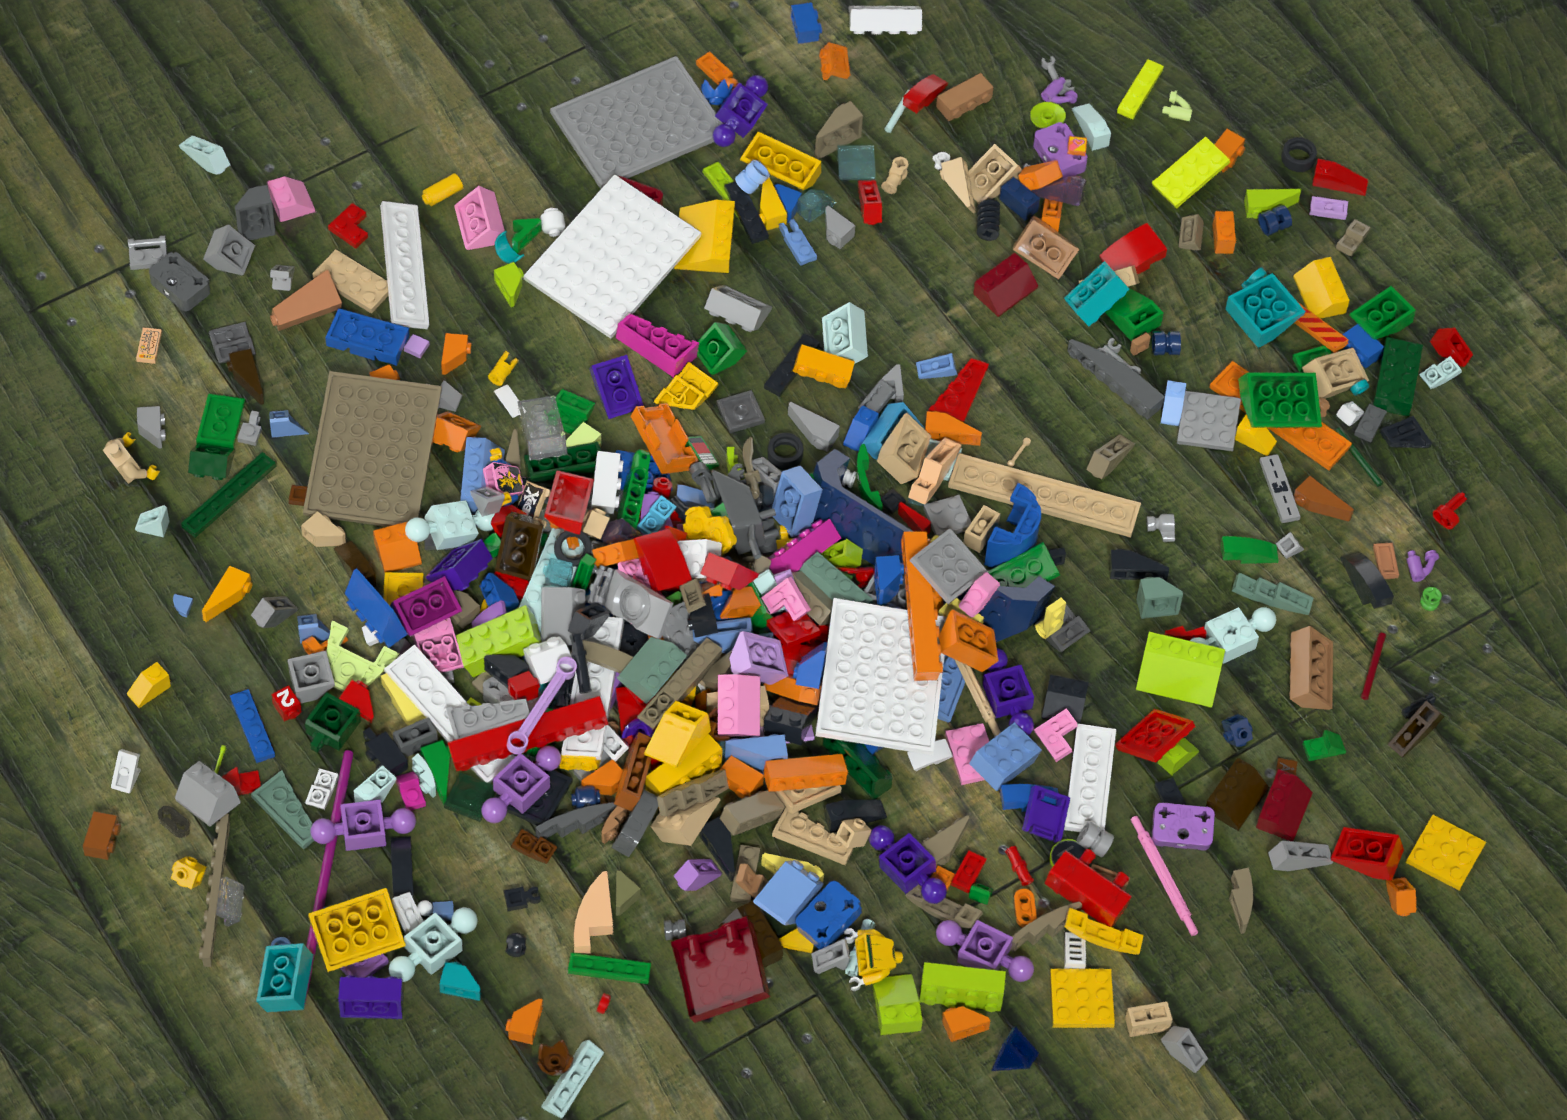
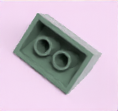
[617,637,687,704]

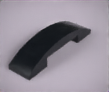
[391,837,414,900]

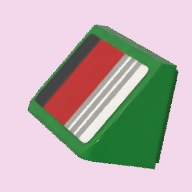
[685,436,719,470]

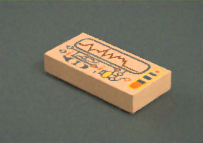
[136,328,162,364]

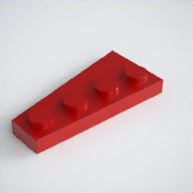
[928,358,989,423]

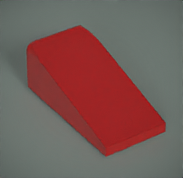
[898,502,931,535]

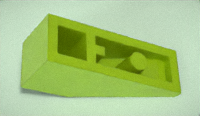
[1244,189,1301,219]

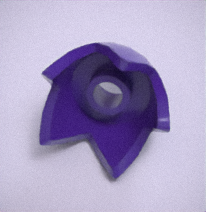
[621,718,656,740]

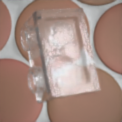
[216,876,244,927]

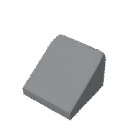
[1275,532,1304,559]

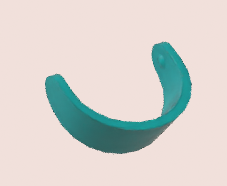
[495,231,525,264]

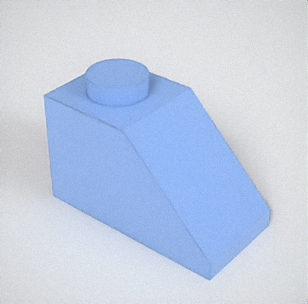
[1161,381,1186,426]

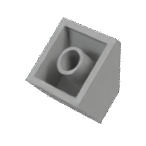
[203,225,255,275]
[287,651,335,703]

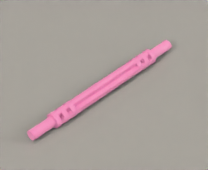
[1131,816,1198,936]

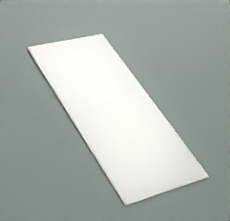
[494,384,526,418]

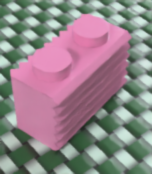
[959,572,1000,617]

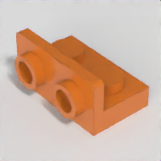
[819,42,850,81]

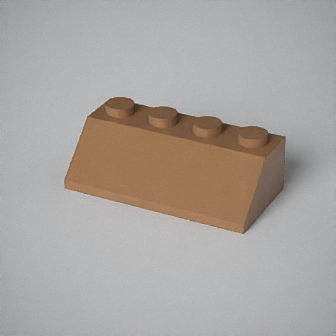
[1289,626,1333,710]

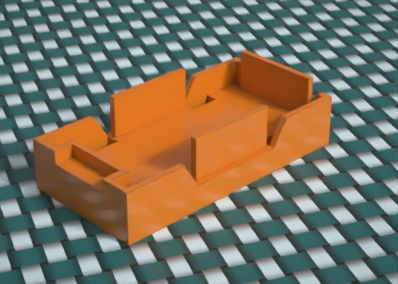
[631,403,699,474]

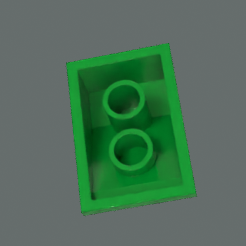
[1349,286,1416,340]

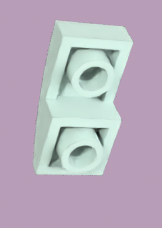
[1419,356,1462,389]
[412,754,436,798]

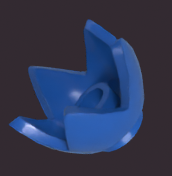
[701,79,733,105]

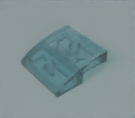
[837,145,875,180]

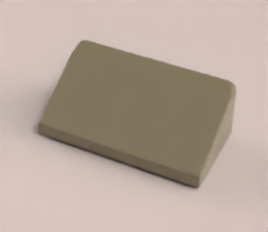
[1178,214,1204,250]

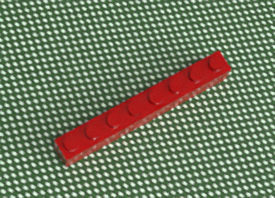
[448,696,609,772]

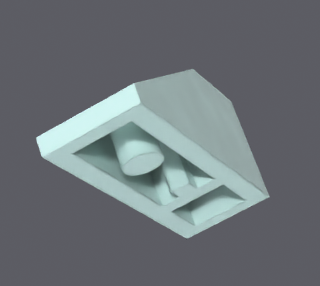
[1072,104,1111,151]
[179,135,230,175]

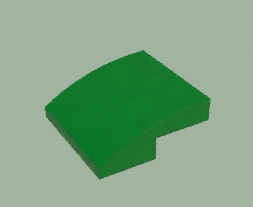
[544,389,595,434]

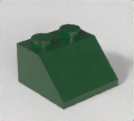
[188,443,235,480]

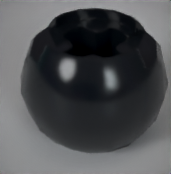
[505,932,527,958]

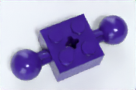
[713,75,768,147]
[983,648,1034,735]
[869,825,947,904]

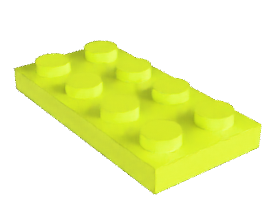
[1152,137,1230,209]

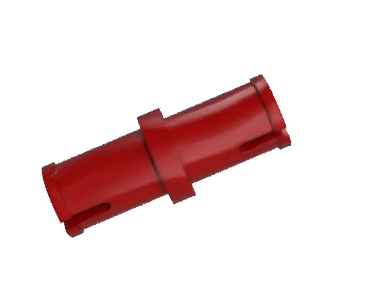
[1005,846,1034,886]

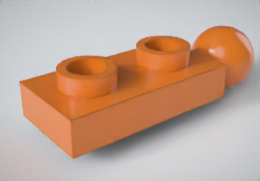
[696,52,739,90]

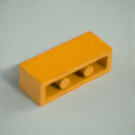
[793,345,855,389]

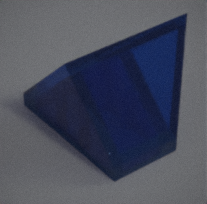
[991,1027,1039,1071]

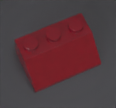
[973,253,1038,317]
[1256,769,1313,842]

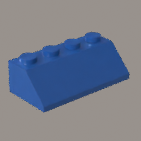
[345,568,408,648]

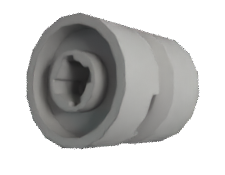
[1077,821,1114,857]

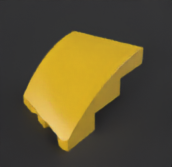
[654,362,719,410]

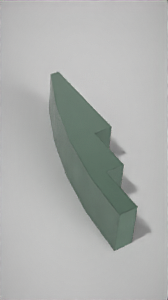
[1232,573,1314,615]

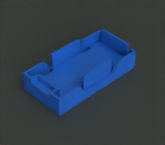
[325,308,409,366]

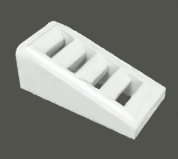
[1064,932,1086,969]

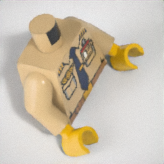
[103,432,160,484]

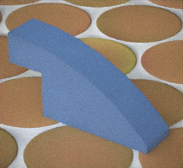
[693,618,774,654]

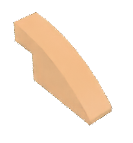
[908,438,962,505]
[574,871,613,955]

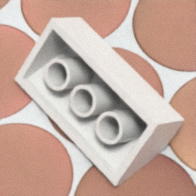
[849,6,922,34]

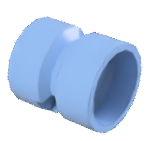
[735,160,770,194]

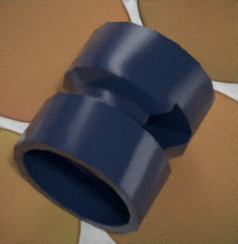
[1258,205,1292,236]
[1152,331,1181,355]

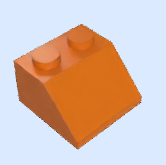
[433,411,481,452]
[373,522,422,573]

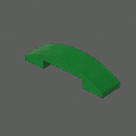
[856,444,883,511]

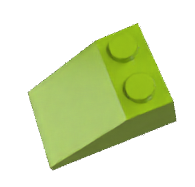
[872,974,923,1035]

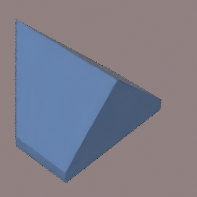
[269,410,309,438]
[297,614,330,643]

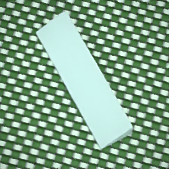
[541,1040,604,1118]

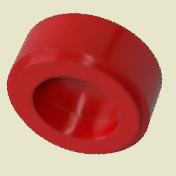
[596,993,611,1014]

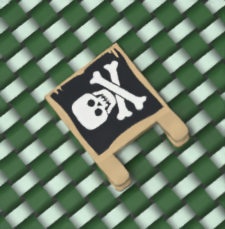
[517,481,551,529]

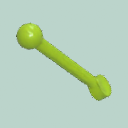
[214,745,226,774]

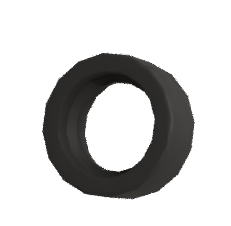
[1282,137,1317,172]
[767,433,804,470]
[554,531,592,567]

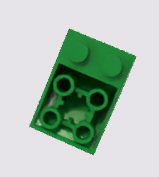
[1105,288,1164,342]

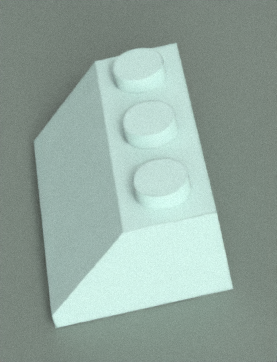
[822,302,868,364]

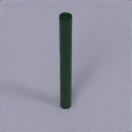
[1335,427,1383,487]

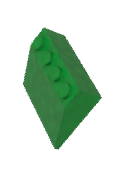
[1238,372,1322,428]

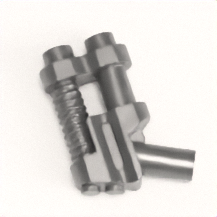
[585,565,615,606]

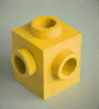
[171,857,207,889]

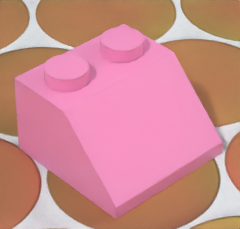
[267,176,315,222]

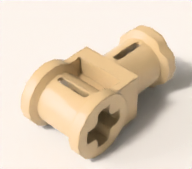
[881,157,908,194]

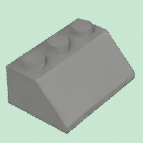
[704,285,772,332]
[541,587,585,650]
[175,761,241,826]

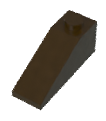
[226,349,264,405]
[334,541,376,587]
[1388,701,1445,758]

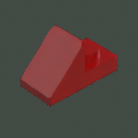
[222,767,261,795]

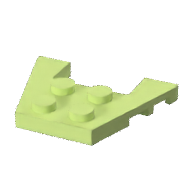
[326,621,400,692]

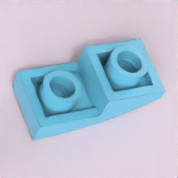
[637,496,677,535]

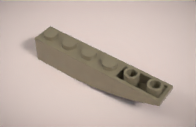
[637,638,722,729]

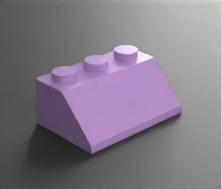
[729,631,788,685]

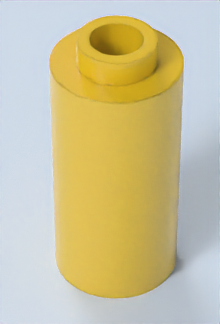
[422,173,463,206]

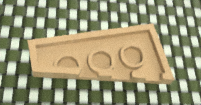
[772,808,853,865]

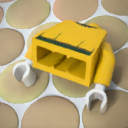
[844,928,903,991]

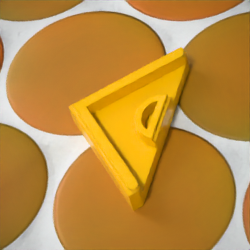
[778,929,814,953]

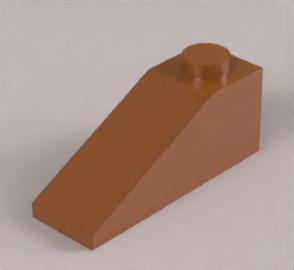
[1294,476,1354,522]

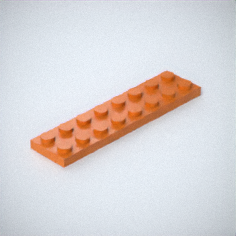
[1209,361,1352,470]

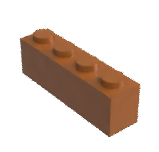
[614,732,652,812]

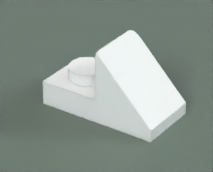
[603,725,629,762]
[111,749,141,793]

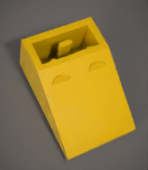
[644,701,711,768]

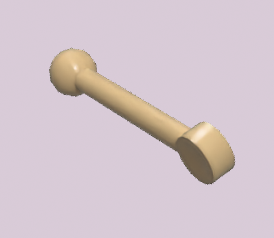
[1007,438,1031,467]

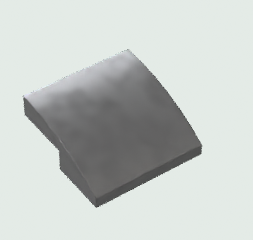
[209,322,256,364]
[1034,604,1090,652]

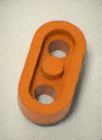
[1014,889,1036,928]

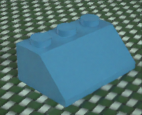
[862,402,925,460]

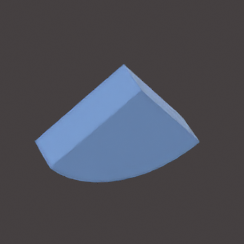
[173,594,193,618]

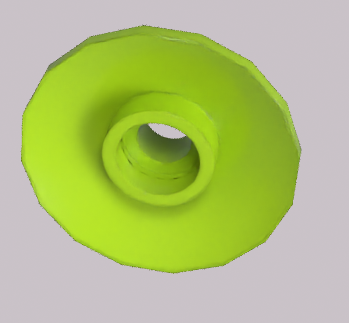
[1030,102,1066,129]

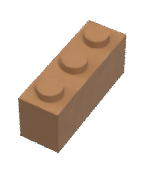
[936,73,993,121]

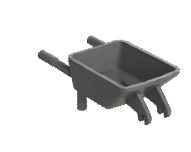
[711,463,779,559]

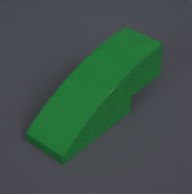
[1220,536,1279,564]

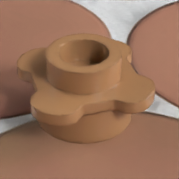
[1319,397,1330,417]

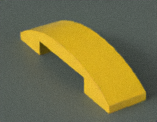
[1064,908,1144,954]

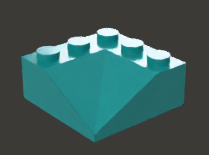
[1225,273,1306,348]

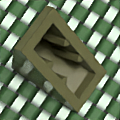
[616,870,640,916]

